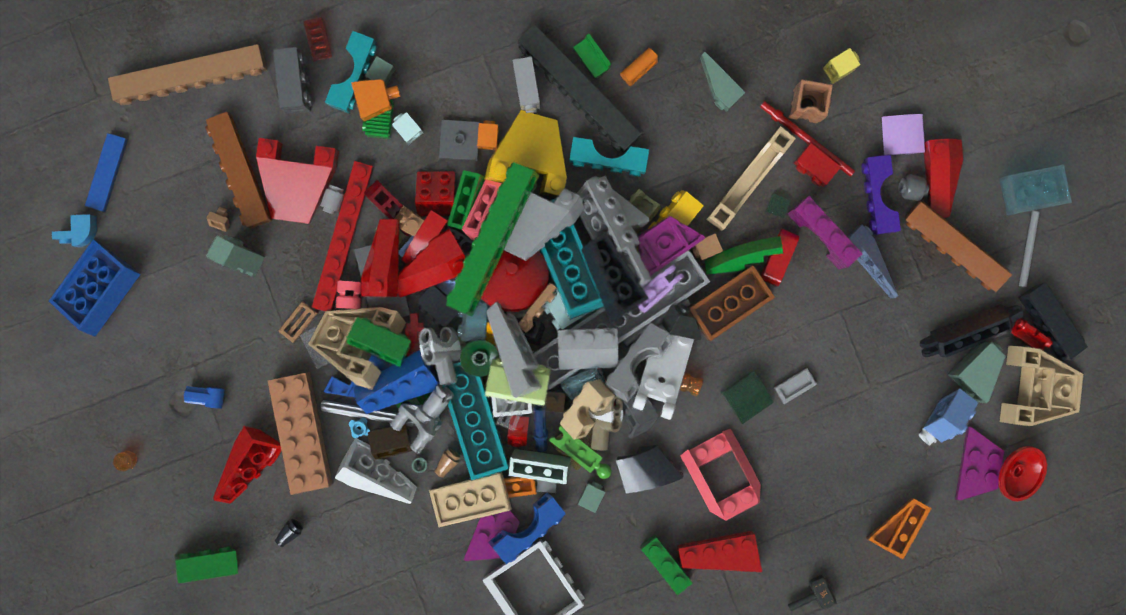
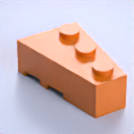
[866,498,932,559]

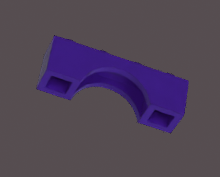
[862,155,901,235]

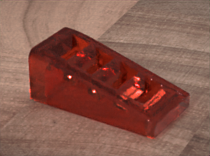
[303,17,332,61]

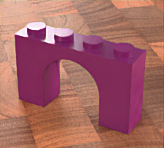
[787,196,862,270]

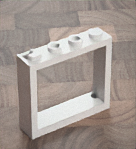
[483,538,585,615]

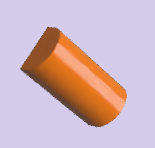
[620,48,658,86]
[504,477,536,498]

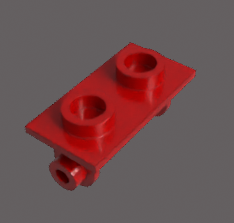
[1010,318,1053,351]

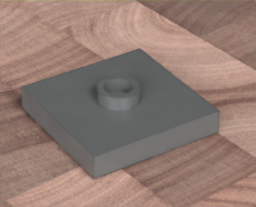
[439,120,480,161]

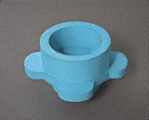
[349,417,370,438]

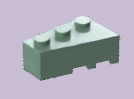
[206,235,265,278]

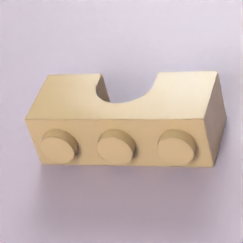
[560,379,615,440]

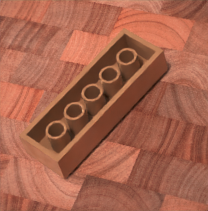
[268,372,333,495]

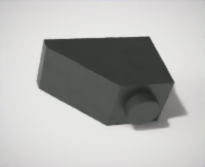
[661,304,701,340]

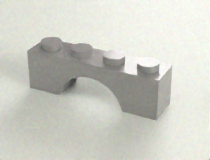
[605,323,672,402]

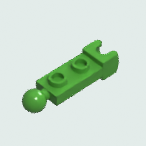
[549,425,612,479]

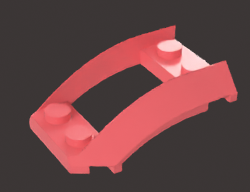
[680,429,761,521]

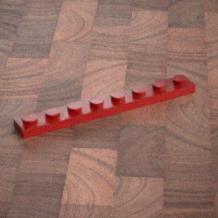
[312,161,374,311]

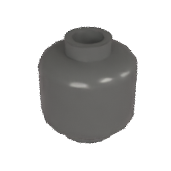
[898,174,929,201]

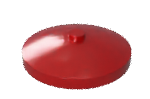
[481,250,549,312]

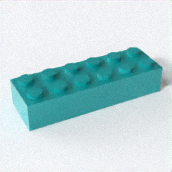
[541,198,604,320]
[442,362,510,481]

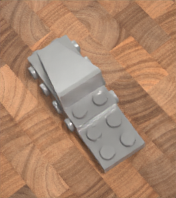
[577,176,651,288]

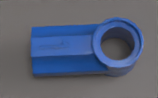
[184,386,225,408]

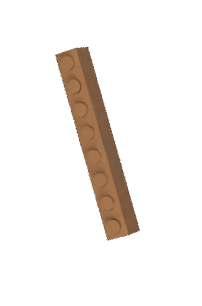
[108,44,267,105]

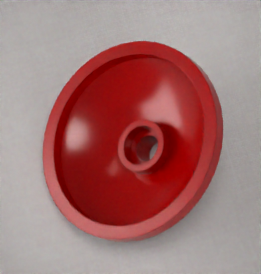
[999,446,1047,501]

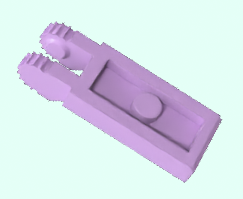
[639,264,684,314]

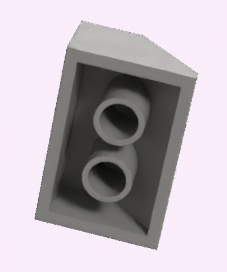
[558,328,618,370]

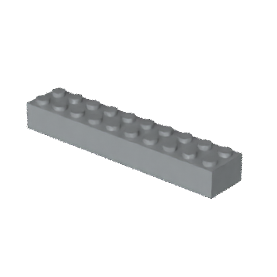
[533,250,710,390]

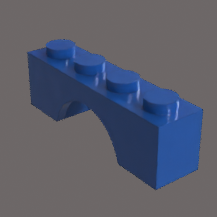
[488,492,566,564]

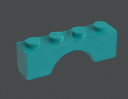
[325,31,378,113]
[569,137,649,177]

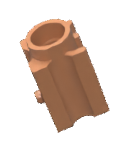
[789,80,833,123]

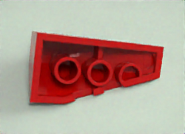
[924,139,963,218]
[361,219,399,297]

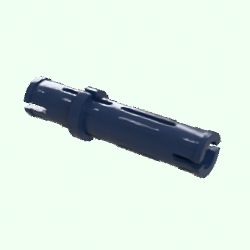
[533,404,549,452]

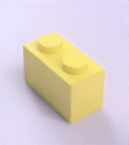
[823,48,860,84]

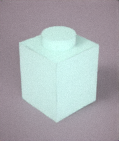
[392,112,423,144]

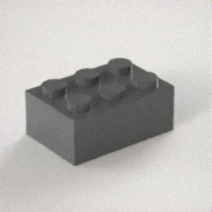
[273,47,313,114]

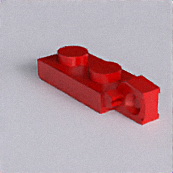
[405,313,425,357]

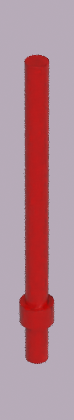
[760,101,855,177]

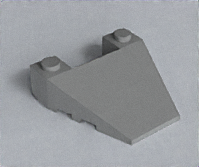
[504,183,585,261]

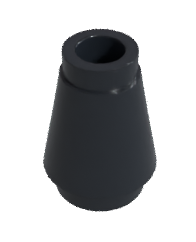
[275,519,303,547]

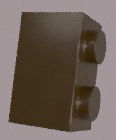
[368,424,413,460]

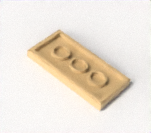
[429,472,512,527]

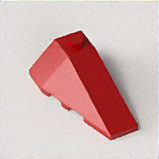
[398,229,466,298]
[213,426,282,504]

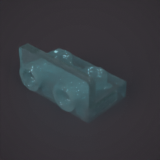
[561,367,606,400]

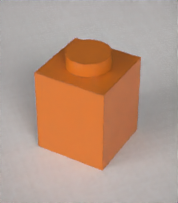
[477,120,499,150]

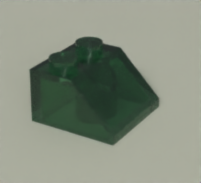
[720,371,774,424]

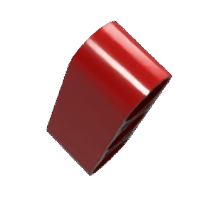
[761,229,800,287]

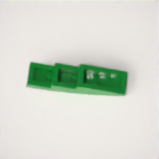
[705,236,783,275]

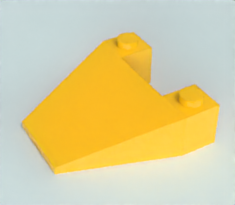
[484,110,567,198]

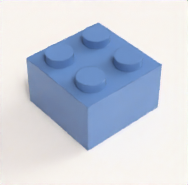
[923,389,978,442]

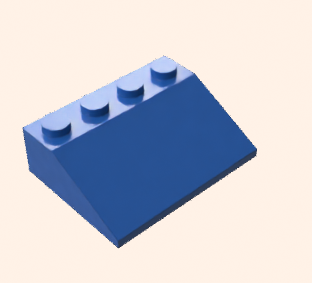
[49,239,141,337]

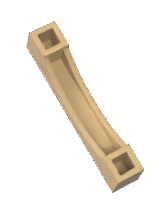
[706,127,796,231]

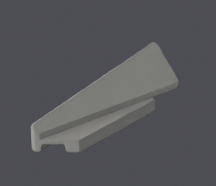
[486,302,542,398]

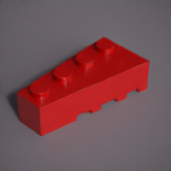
[677,531,762,572]

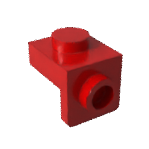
[507,415,529,447]

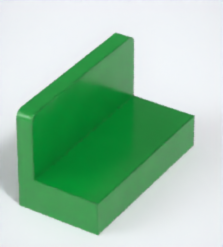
[573,33,611,79]

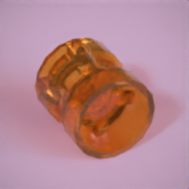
[679,372,704,397]

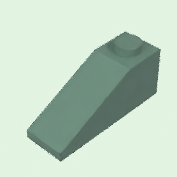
[700,52,745,112]

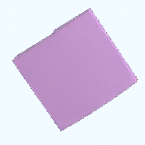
[882,114,925,155]

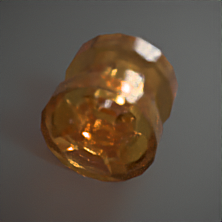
[113,451,137,471]

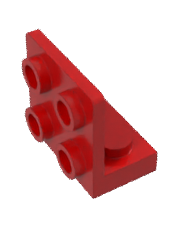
[415,171,455,216]

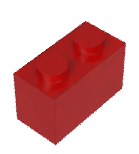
[794,143,841,187]

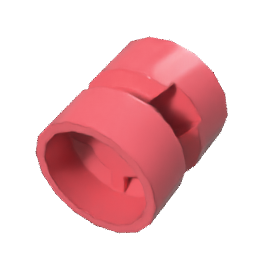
[336,281,361,309]

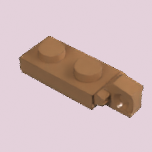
[519,283,557,333]

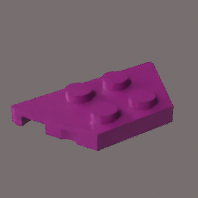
[638,216,705,276]
[955,427,1004,500]
[464,511,520,561]

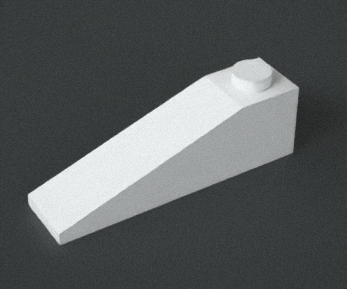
[335,438,417,504]

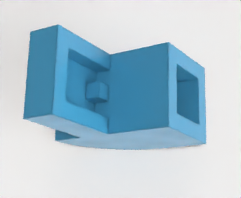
[52,215,97,247]

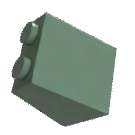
[947,342,1005,403]

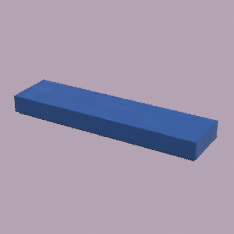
[85,133,128,212]

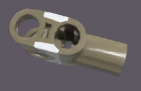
[589,395,623,451]

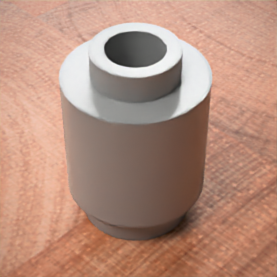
[320,185,344,215]

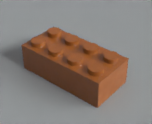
[689,266,775,341]

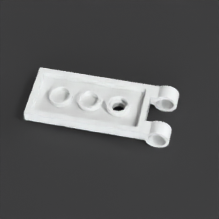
[633,324,694,420]

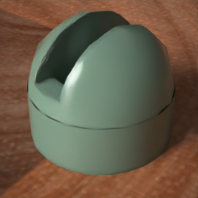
[411,457,427,473]

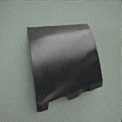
[616,445,684,494]

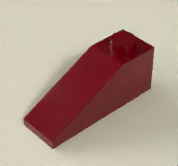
[364,180,410,237]

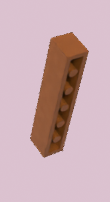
[205,112,272,229]
[905,200,1012,292]

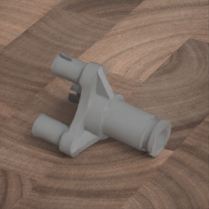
[390,384,454,453]

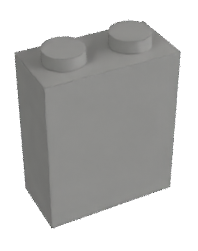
[513,57,540,113]

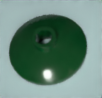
[460,340,499,377]

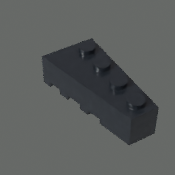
[581,233,649,324]

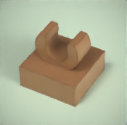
[207,207,230,232]

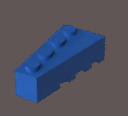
[353,350,443,414]

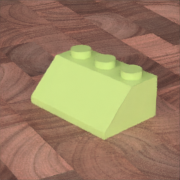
[485,358,551,405]

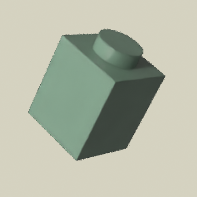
[365,56,396,85]
[578,481,605,513]

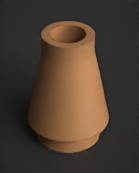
[434,448,461,478]

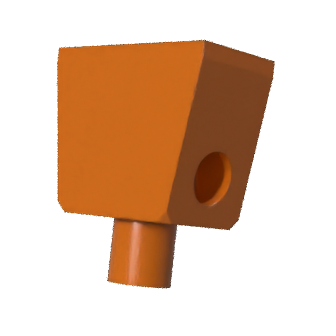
[352,79,400,121]

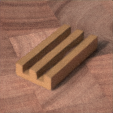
[279,301,318,343]

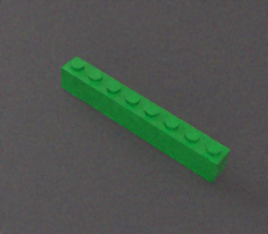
[446,162,539,317]

